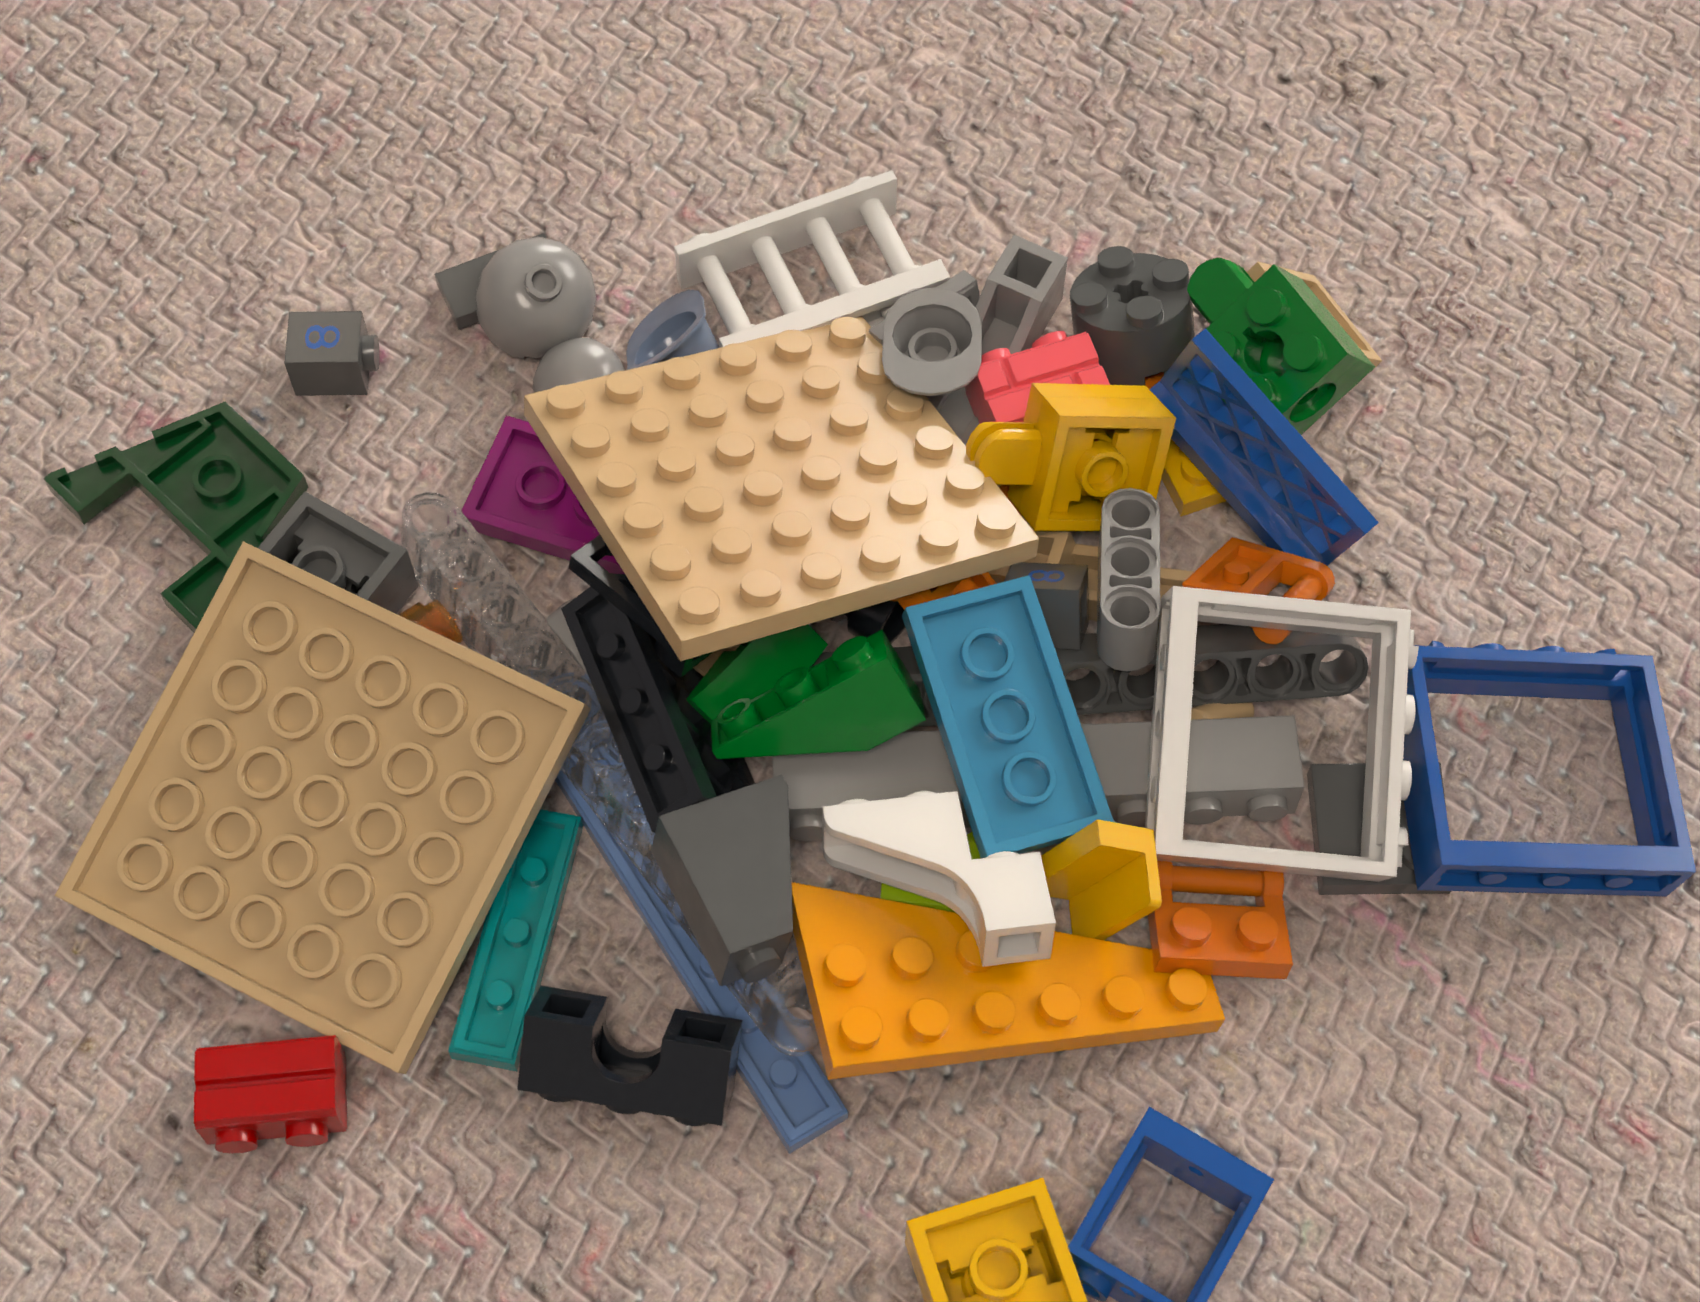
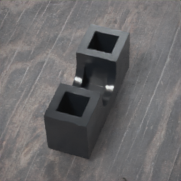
[517,985,743,1126]

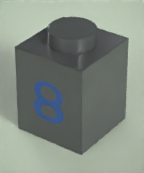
[284,311,380,396]
[1004,562,1089,650]

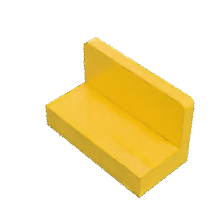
[1041,819,1162,940]

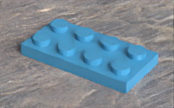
[902,575,1114,859]

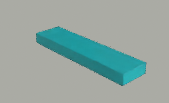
[448,809,583,1072]

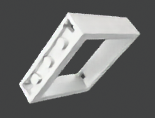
[1145,586,1419,882]

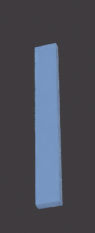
[555,691,848,1154]

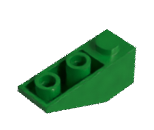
[711,630,926,759]

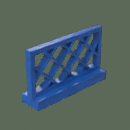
[1149,328,1379,566]

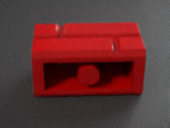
[194,1035,347,1154]

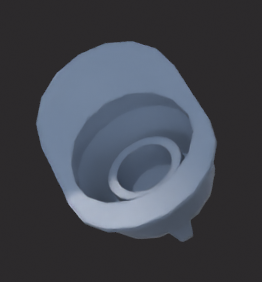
[626,289,719,370]

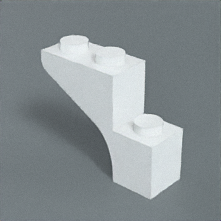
[822,791,1056,967]

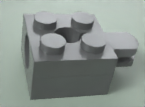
[258,491,418,614]

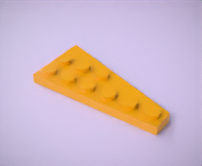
[791,882,1226,1080]

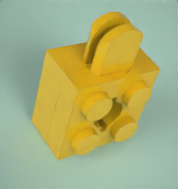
[966,383,1176,531]
[905,1178,1088,1302]

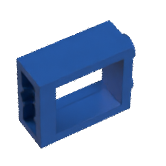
[1068,1107,1274,1302]

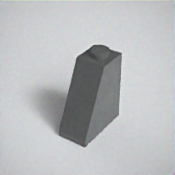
[651,774,793,987]

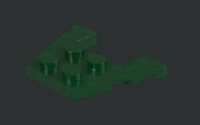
[43,402,309,633]

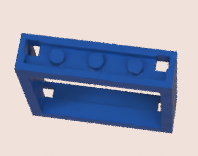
[1403,641,1696,897]

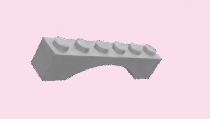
[929,235,1068,446]

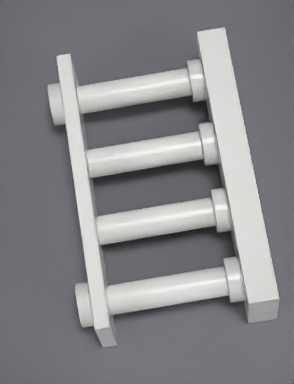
[674,170,950,348]

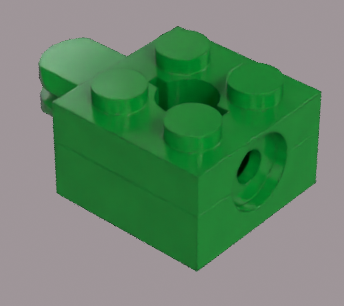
[1187,257,1375,435]

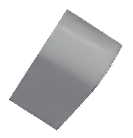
[1097,488,1160,671]

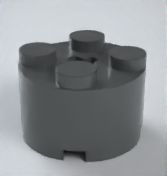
[1070,246,1195,386]

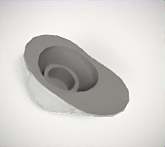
[882,287,982,396]

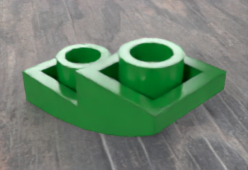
[686,624,828,724]

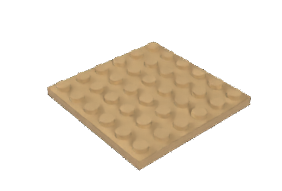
[524,316,1039,661]
[55,541,591,1074]

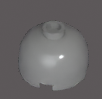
[476,237,596,359]

